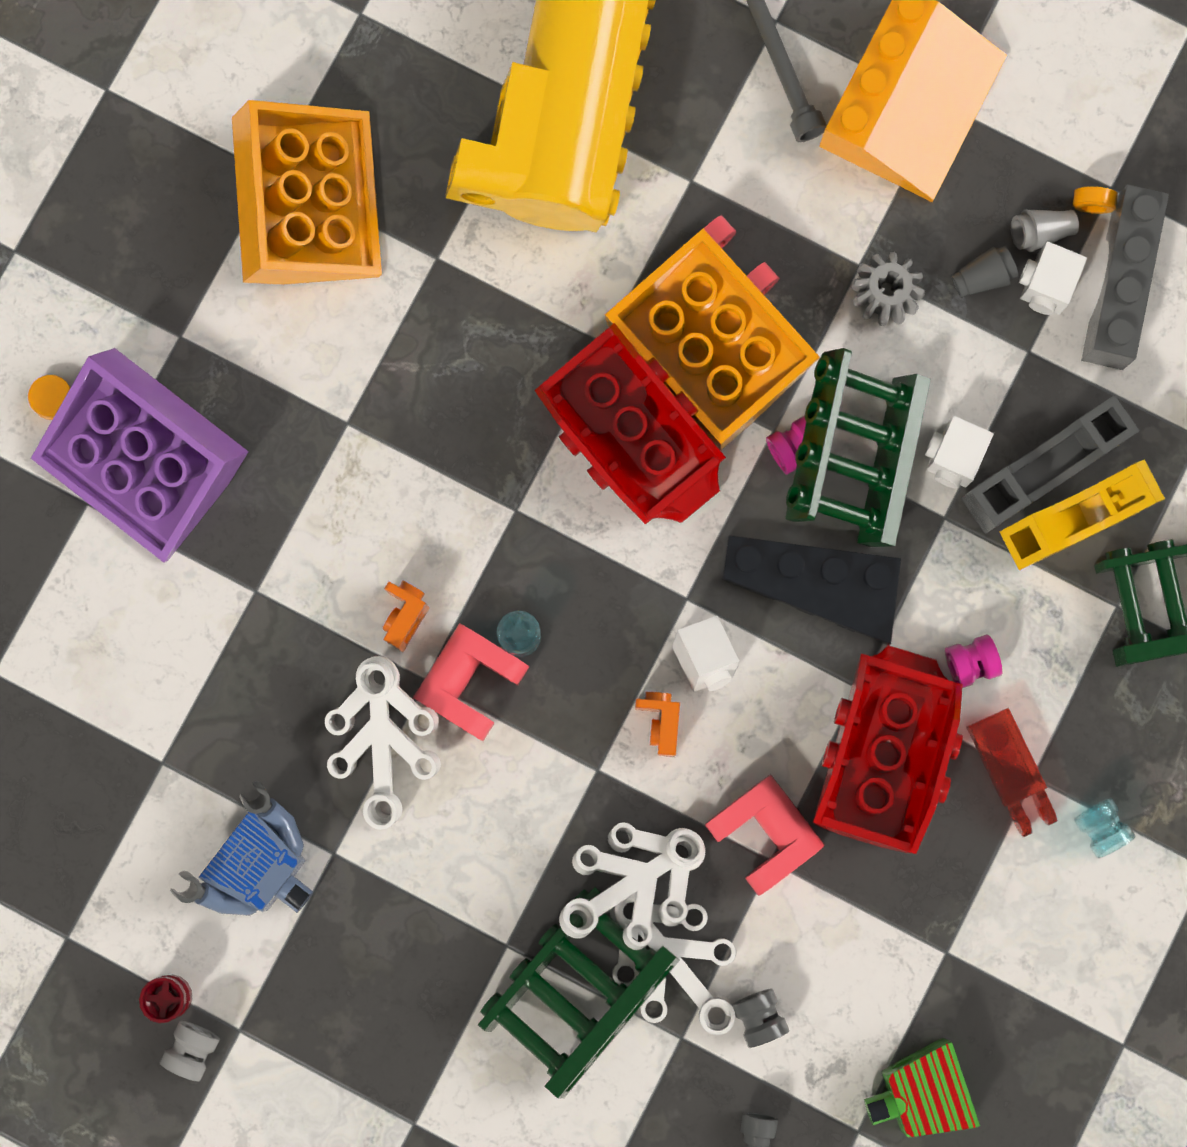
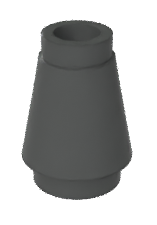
[951,245,1019,298]

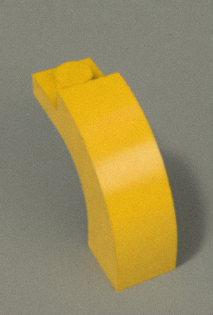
[999,459,1165,570]

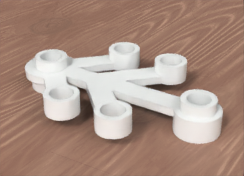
[325,656,441,830]
[559,822,705,950]
[610,893,736,1035]

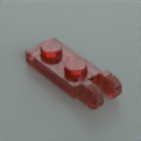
[966,708,1058,837]

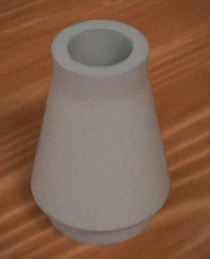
[1011,209,1079,252]

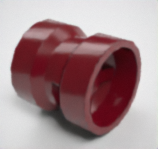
[139,974,192,1023]

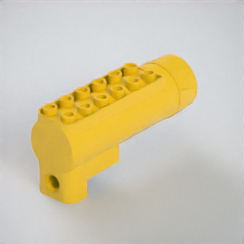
[445,0,656,233]

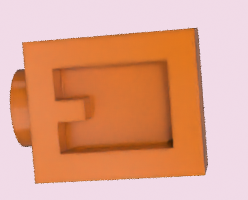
[383,580,430,652]
[635,692,680,757]

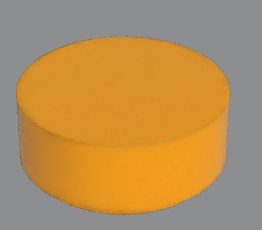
[1073,187,1118,214]
[28,375,71,420]

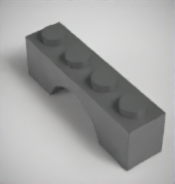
[1081,184,1169,370]
[961,395,1140,534]

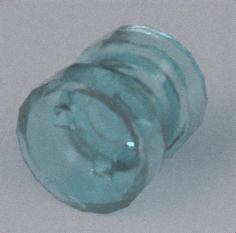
[497,610,542,658]
[1074,798,1136,858]

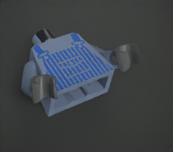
[170,781,313,916]

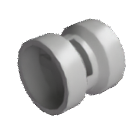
[159,1020,220,1082]

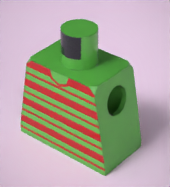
[864,1038,980,1137]

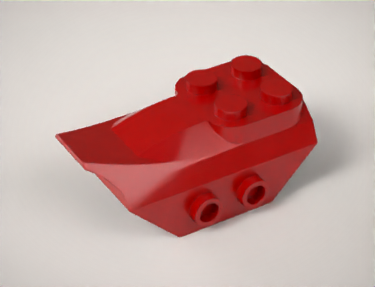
[534,323,726,525]
[813,645,963,854]

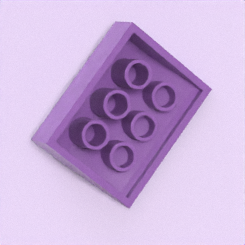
[31,348,249,563]

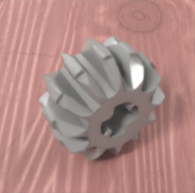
[851,252,925,326]

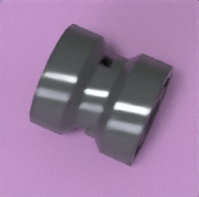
[731,988,790,1048]

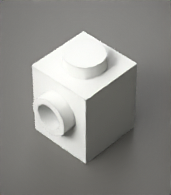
[1019,241,1088,315]
[925,416,994,489]
[672,616,739,692]

